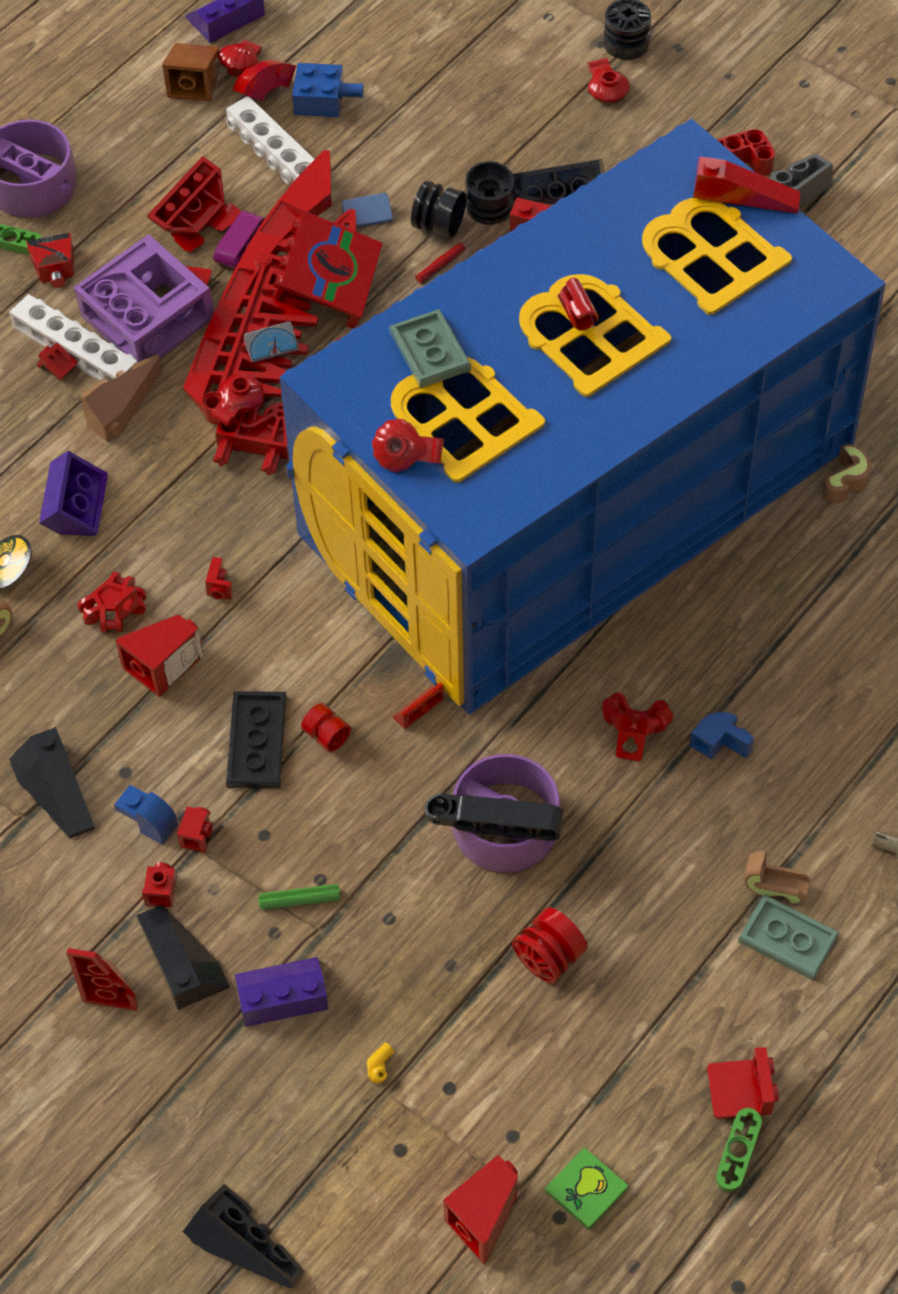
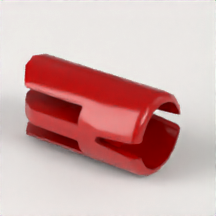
[557,277,598,331]

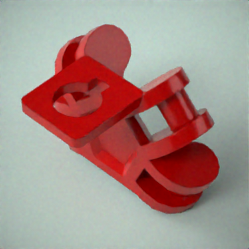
[77,572,146,633]
[602,692,673,761]

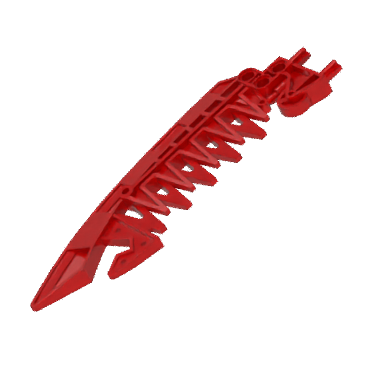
[183,150,357,476]

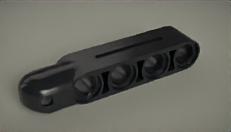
[425,793,563,841]

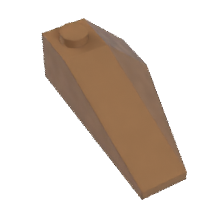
[80,354,162,442]

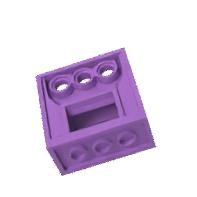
[74,234,214,362]

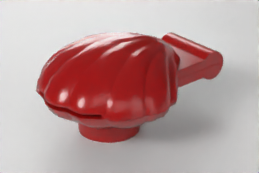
[217,40,262,77]
[588,58,630,103]
[210,374,265,427]
[372,419,444,473]

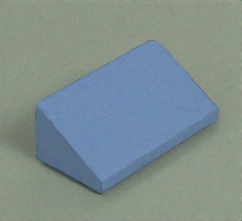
[342,193,393,227]

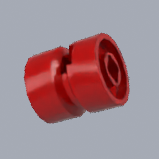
[301,703,351,753]

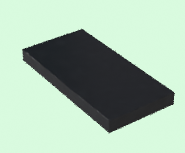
[226,691,287,788]

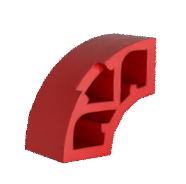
[232,60,296,101]

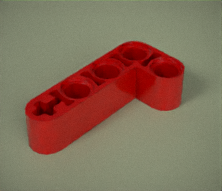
[717,129,775,176]

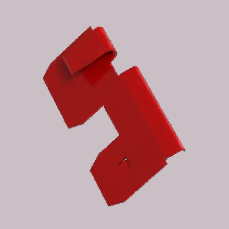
[170,202,241,252]

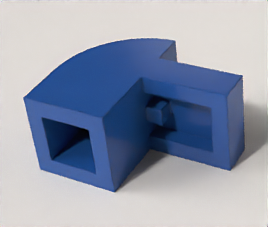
[690,712,754,760]
[114,785,178,845]

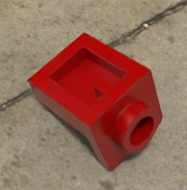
[36,343,78,381]
[205,557,233,600]

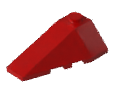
[693,157,800,214]
[67,948,138,1011]

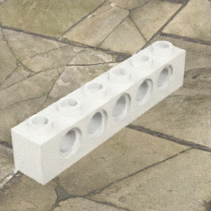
[226,96,314,185]
[9,294,138,381]

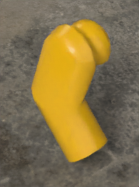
[367,1042,395,1084]

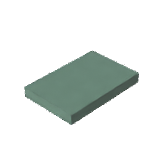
[389,309,471,388]
[738,894,839,980]

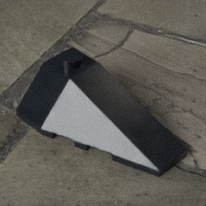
[513,159,604,205]
[9,727,95,839]
[136,905,230,1010]
[182,1184,304,1289]

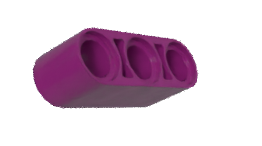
[213,210,265,270]

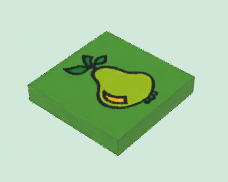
[545,1147,628,1231]

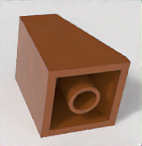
[162,43,221,102]

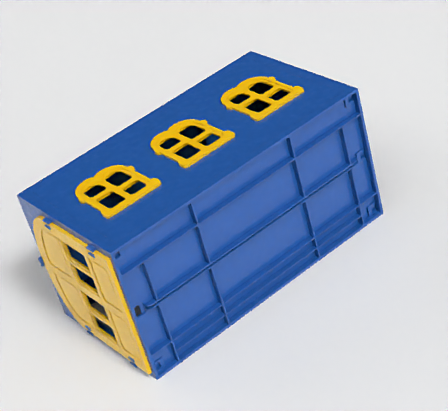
[280,119,886,715]

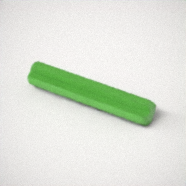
[258,884,340,910]

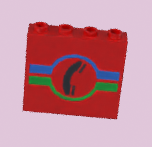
[273,211,383,329]

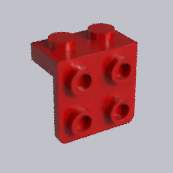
[707,1047,779,1119]

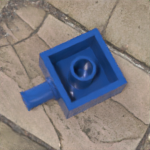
[292,63,364,117]

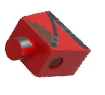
[26,233,74,288]

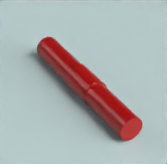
[415,242,466,283]

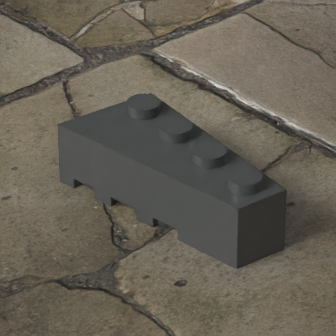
[769,153,833,209]

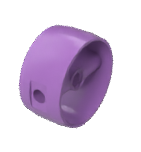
[0,120,77,218]
[452,754,561,873]

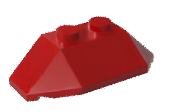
[147,156,225,235]

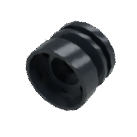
[603,0,651,60]
[465,161,514,225]
[411,180,467,239]

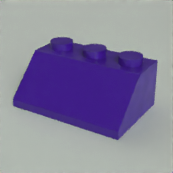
[186,0,265,43]
[39,450,108,536]
[235,957,329,1027]

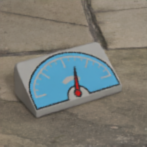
[244,322,299,363]

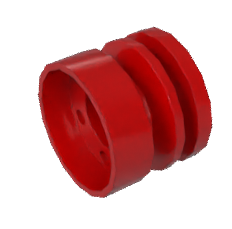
[512,907,588,984]

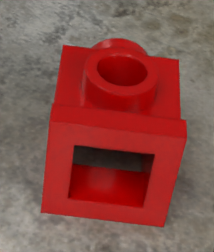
[177,806,213,853]
[142,862,177,908]

